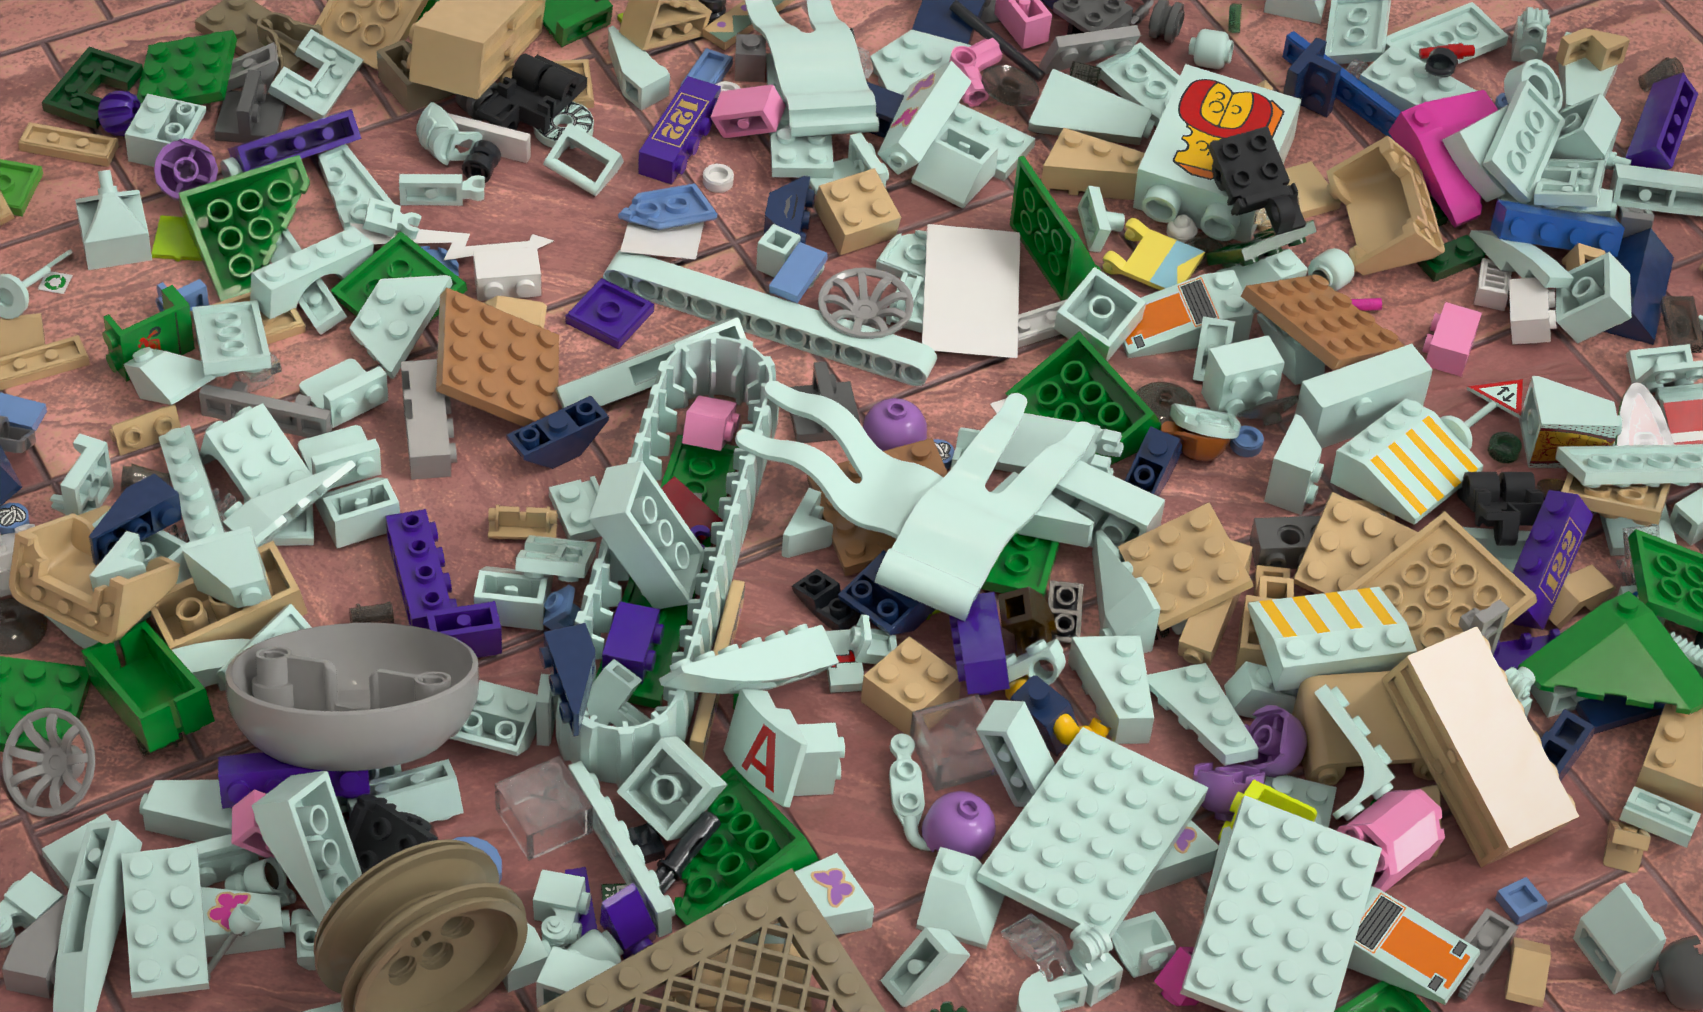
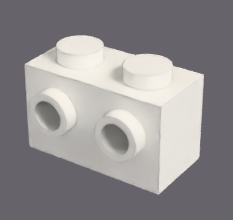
[473,247,541,301]
[1509,277,1557,345]

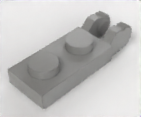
[1458,908,1519,1001]

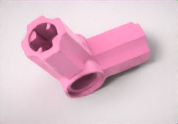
[949,38,1003,107]

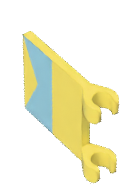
[1102,218,1205,290]

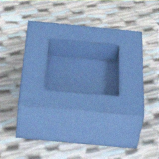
[1495,877,1548,925]

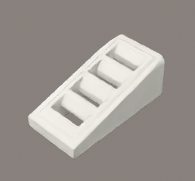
[1473,258,1512,311]

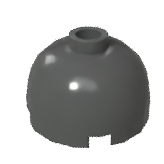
[1652,935,1703,1011]

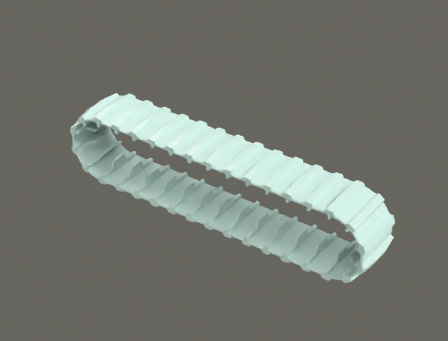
[554,333,779,788]

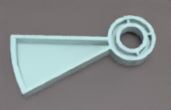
[1442,59,1563,202]

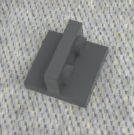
[214,69,288,143]
[790,362,860,443]

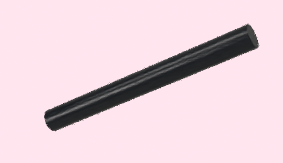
[949,0,1045,82]

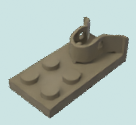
[195,0,323,78]

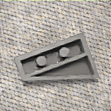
[401,359,457,480]

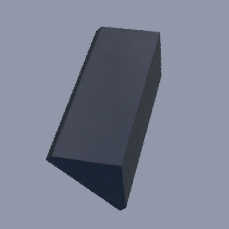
[1603,228,1674,345]

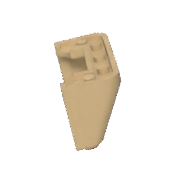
[1326,136,1445,275]
[9,513,180,644]
[1292,671,1434,786]

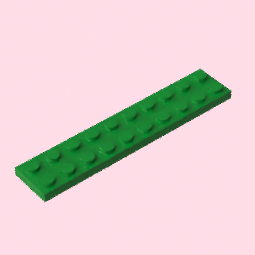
[596,434,740,708]

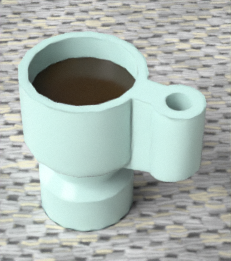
[225,857,296,908]

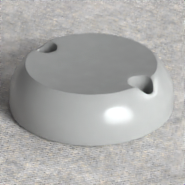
[226,623,480,771]

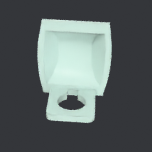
[416,102,482,165]
[1111,911,1176,978]

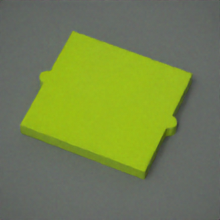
[152,215,202,262]

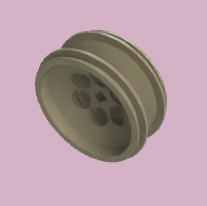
[314,839,528,1012]

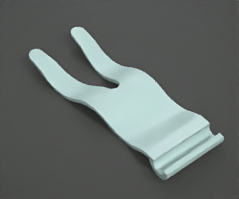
[745,0,879,137]
[735,381,943,539]
[875,393,1095,621]

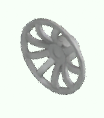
[818,268,914,339]
[2,708,95,817]

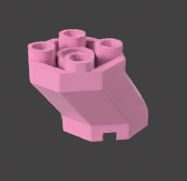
[1337,789,1445,892]

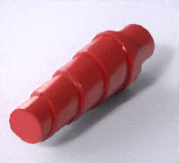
[1419,42,1475,59]

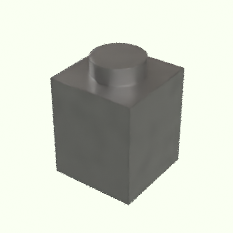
[735,34,766,82]

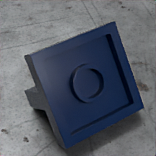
[1283,37,1342,118]

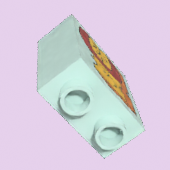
[1133,64,1301,242]

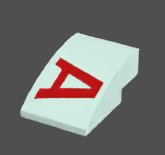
[723,688,808,807]

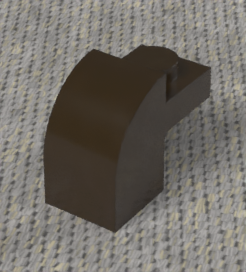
[998,586,1057,665]

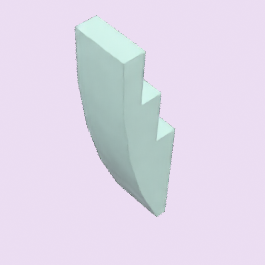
[1469,230,1574,288]

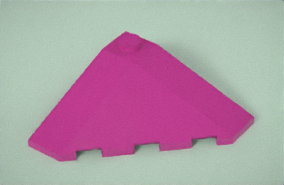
[1388,90,1498,228]

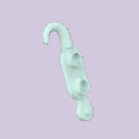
[889,733,931,851]

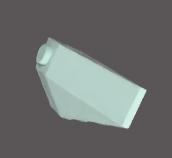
[223,460,356,547]
[1092,530,1161,653]

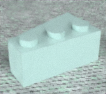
[1068,635,1154,744]

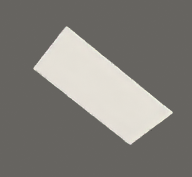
[922,224,1020,358]

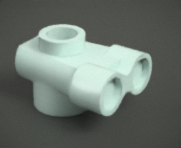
[291,909,320,970]

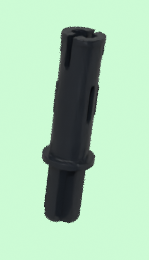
[655,811,721,895]

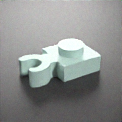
[363,197,422,239]

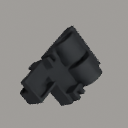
[477,53,588,133]
[1208,126,1306,235]
[1457,472,1544,546]
[343,795,438,874]

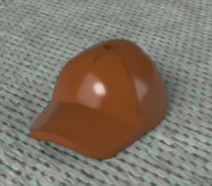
[1161,421,1230,461]

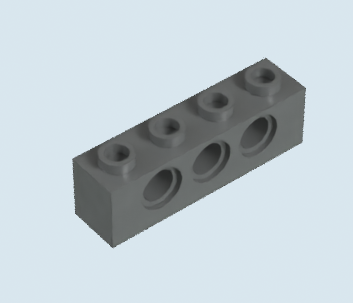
[1249,513,1386,569]

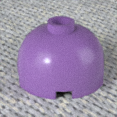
[154,138,218,201]
[863,398,927,451]
[1244,705,1307,778]
[1193,762,1265,821]
[922,791,996,860]

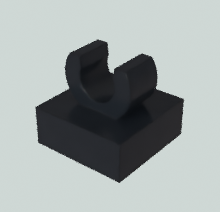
[628,822,666,864]

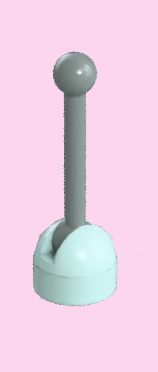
[208,903,262,981]

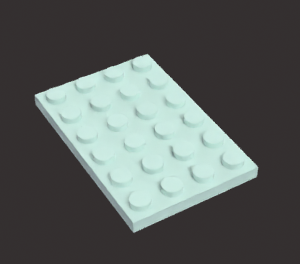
[977,727,1208,938]
[1180,796,1382,1012]

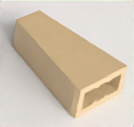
[1178,539,1253,666]

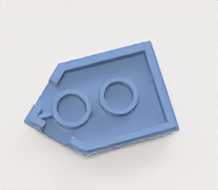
[618,183,717,230]

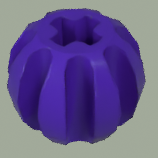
[98,91,141,136]

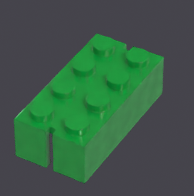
[81,621,215,753]

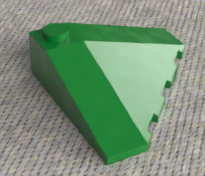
[178,155,310,302]
[1518,591,1703,715]
[674,766,820,926]

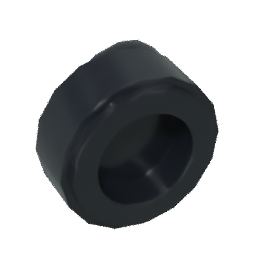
[1425,47,1458,77]

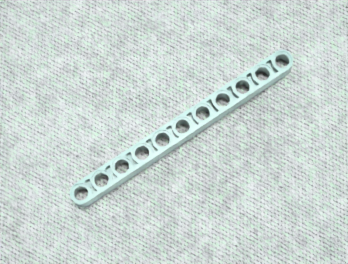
[603,250,937,386]

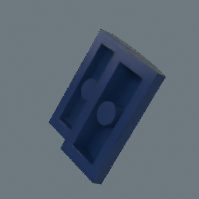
[912,0,987,45]

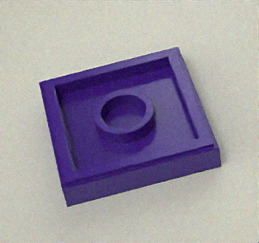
[565,278,654,350]

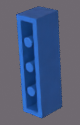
[1490,200,1625,257]

